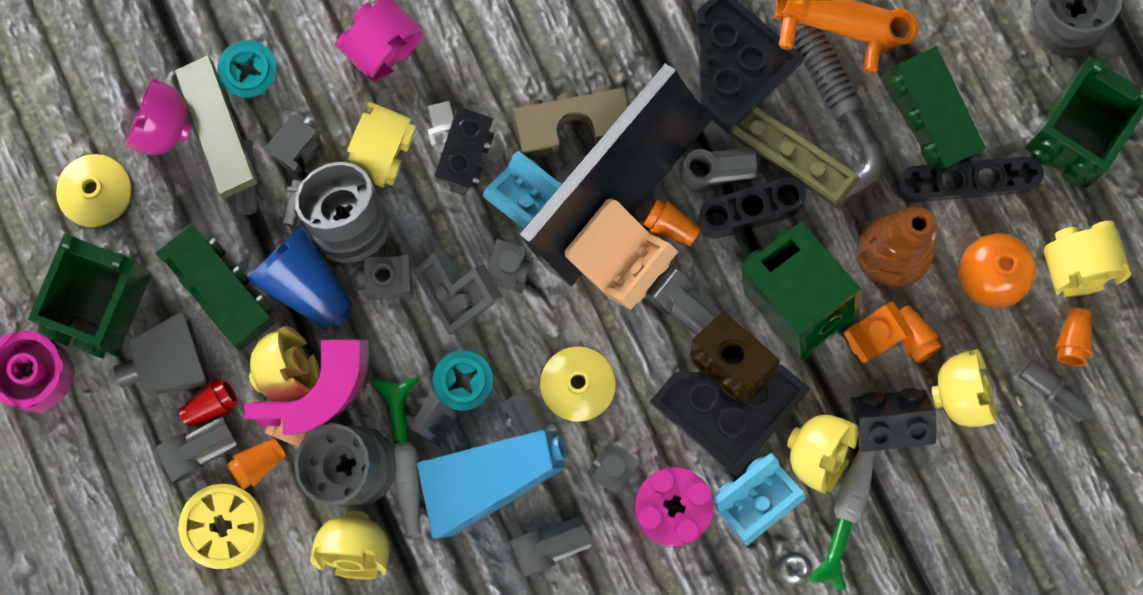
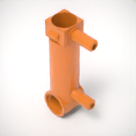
[774,0,919,73]

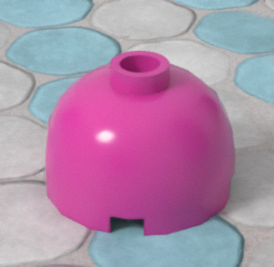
[125,78,193,155]

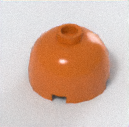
[958,233,1036,309]

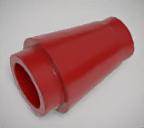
[178,378,238,428]

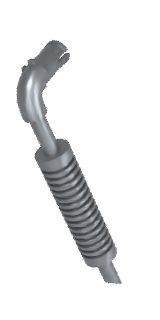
[775,8,885,207]

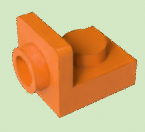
[843,301,913,363]

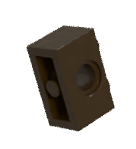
[690,311,780,405]

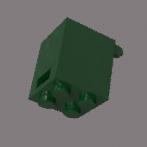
[1024,57,1143,189]
[741,222,861,360]
[27,234,152,359]

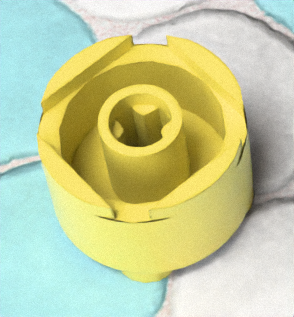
[343,101,416,188]
[1044,220,1132,297]

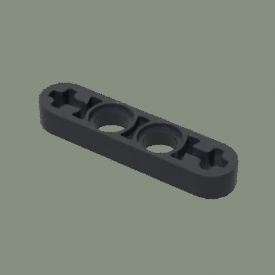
[896,157,1044,203]

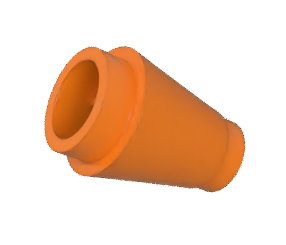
[642,198,700,247]
[899,305,943,364]
[1054,308,1093,367]
[226,437,286,490]

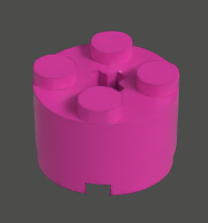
[335,0,424,83]
[0,331,75,413]
[634,467,713,547]

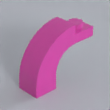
[244,340,369,435]

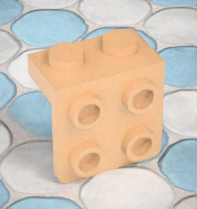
[565,199,678,310]

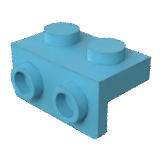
[483,151,563,229]
[713,453,806,546]

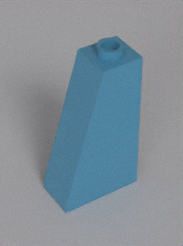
[417,430,567,539]

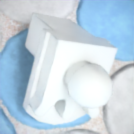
[428,101,453,153]

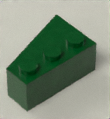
[879,46,986,171]
[155,223,275,351]

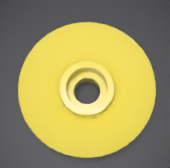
[56,154,132,228]
[540,347,616,422]

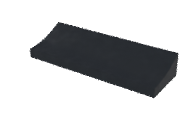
[519,63,712,287]

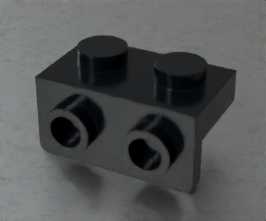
[434,107,494,196]
[850,388,936,452]

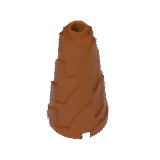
[856,205,938,289]

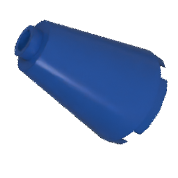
[248,226,352,330]

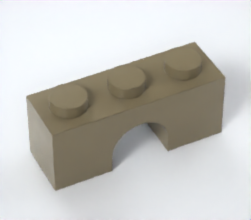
[514,85,628,159]

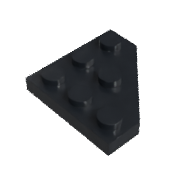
[696,0,804,134]
[649,364,810,477]

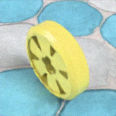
[179,484,266,569]

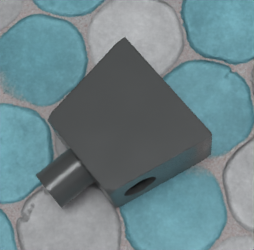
[113,312,211,396]

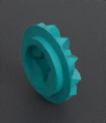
[218,40,278,99]
[432,351,493,412]

